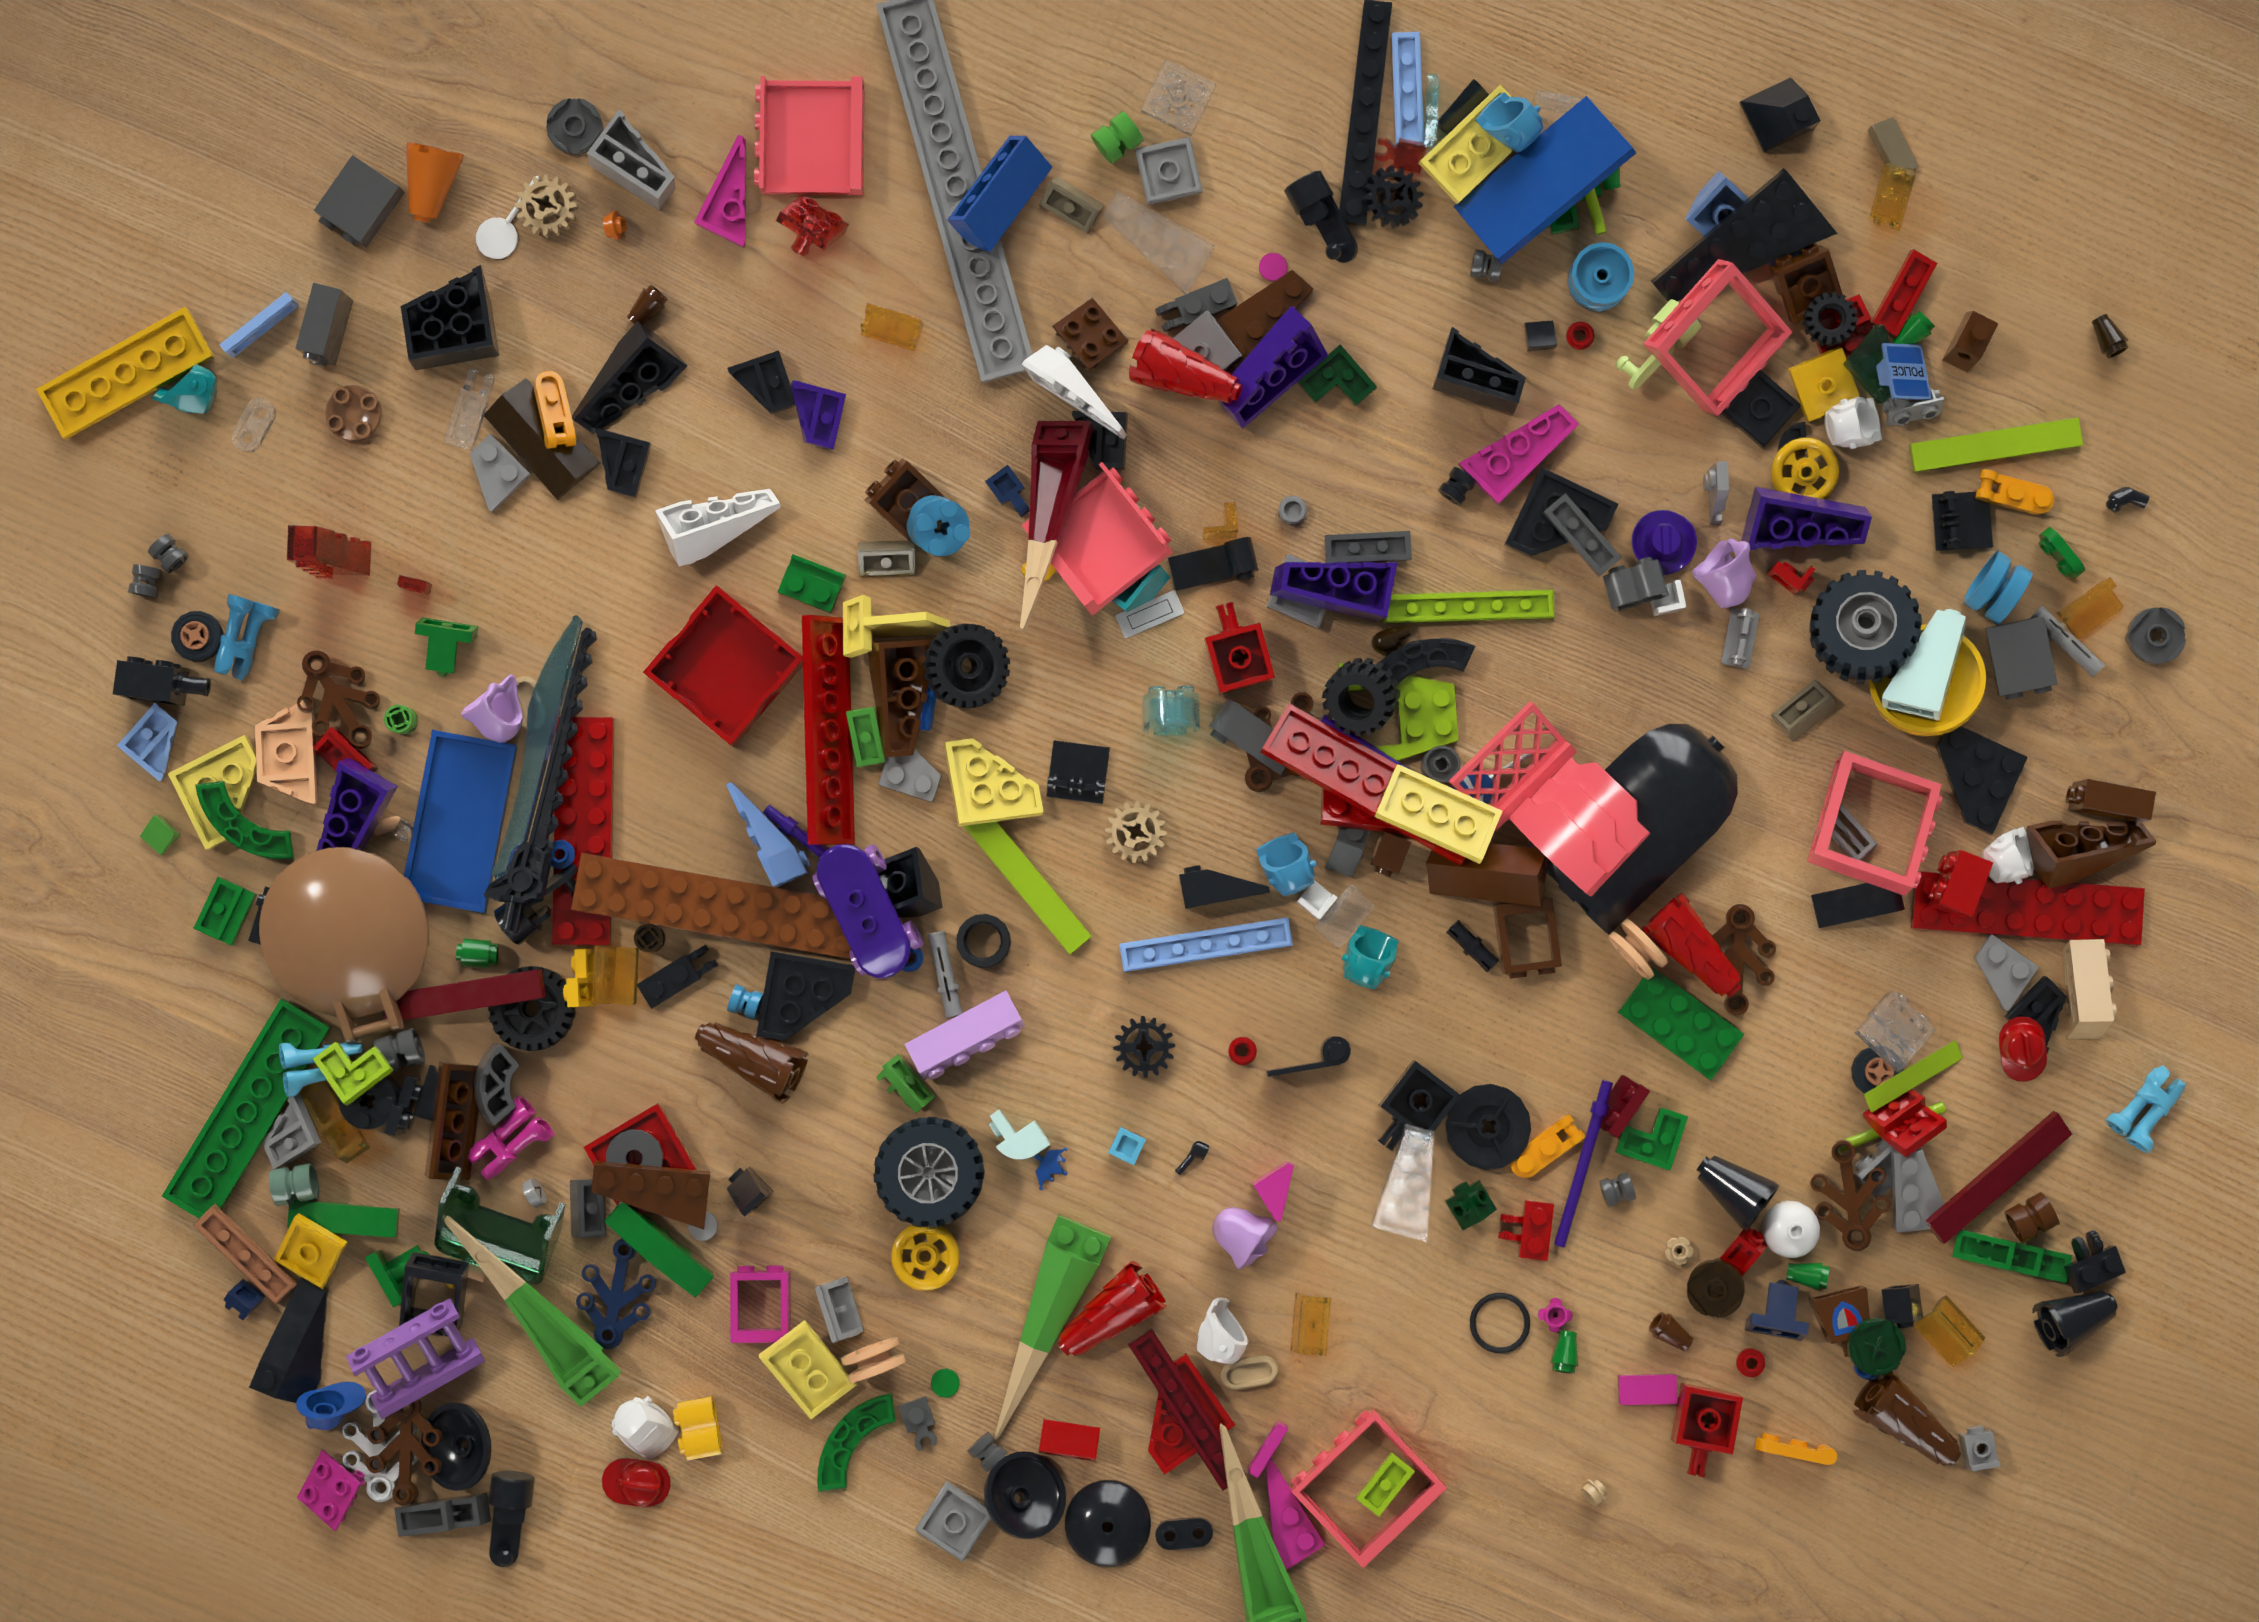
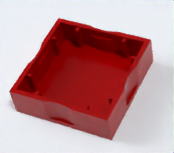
[643,585,803,747]

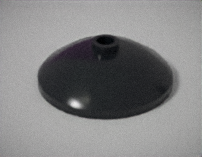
[421,1403,492,1491]
[984,1451,1066,1539]
[1065,1480,1151,1567]

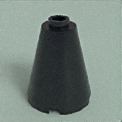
[1697,1155,1779,1231]
[2032,1291,2118,1357]

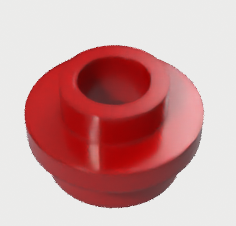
[1566,321,1595,350]
[1228,1037,1257,1065]
[1736,1348,1765,1377]

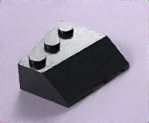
[400,265,499,370]

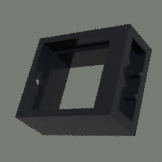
[399,1252,469,1336]

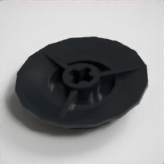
[1445,1084,1531,1170]

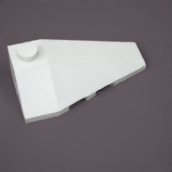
[1022,345,1127,440]
[655,489,781,567]

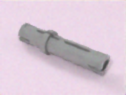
[2029,605,2105,677]
[927,931,963,1018]

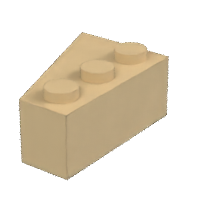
[2063,939,2117,1040]

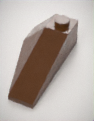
[868,639,933,758]
[2026,821,2156,888]

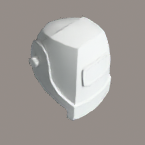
[1824,397,1882,449]
[1981,827,2034,884]
[1197,1297,1249,1364]
[612,1396,679,1460]

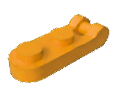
[534,371,576,449]
[1975,469,2054,515]
[1510,1113,1586,1178]
[1754,1432,1837,1465]

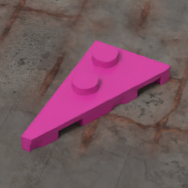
[694,134,746,248]
[1266,1458,1325,1570]

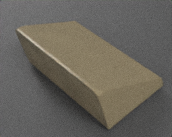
[1868,117,1918,180]
[1039,177,1104,233]
[857,540,916,576]
[1771,680,1836,741]

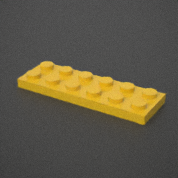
[36,307,215,440]

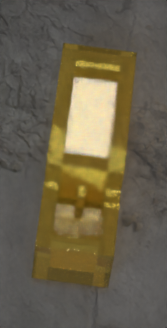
[299,1081,370,1164]

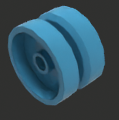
[1567,242,1634,312]
[1963,551,2033,625]

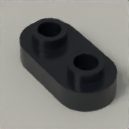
[1155,1517,1213,1550]

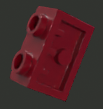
[1600,1075,1650,1138]

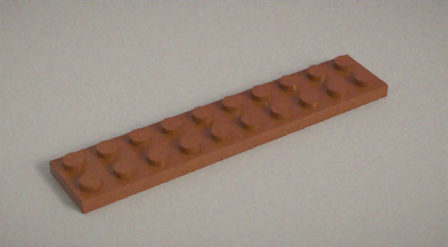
[571,853,851,959]

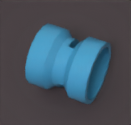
[727,984,764,1020]

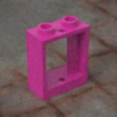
[730,1265,791,1343]

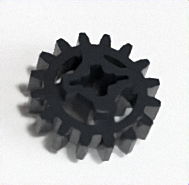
[1361,165,1424,229]
[1113,1016,1175,1078]

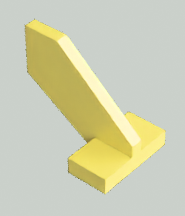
[843,595,950,658]

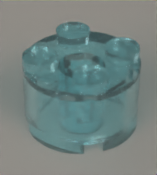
[1142,686,1200,736]

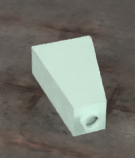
[1882,609,1966,720]

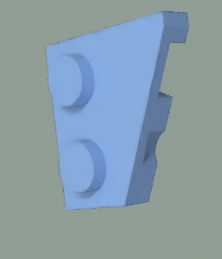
[117,703,178,782]

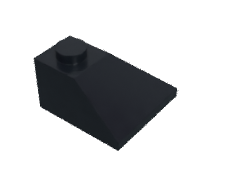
[1739,78,1821,153]
[878,847,943,918]

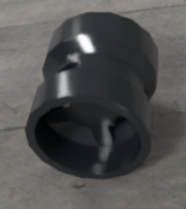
[1438,467,1477,506]

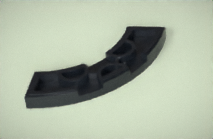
[1362,638,1476,691]

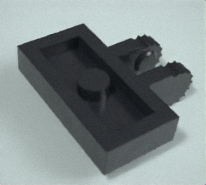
[2064,1230,2126,1293]

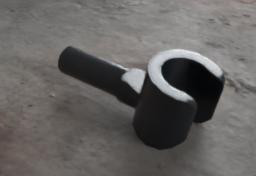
[1175,1141,1209,1175]

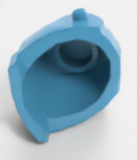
[1475,92,1544,152]
[1256,832,1317,896]

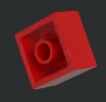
[1927,850,1993,918]

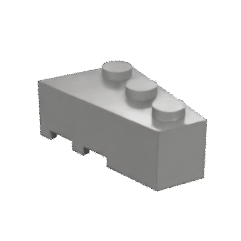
[587,109,675,211]

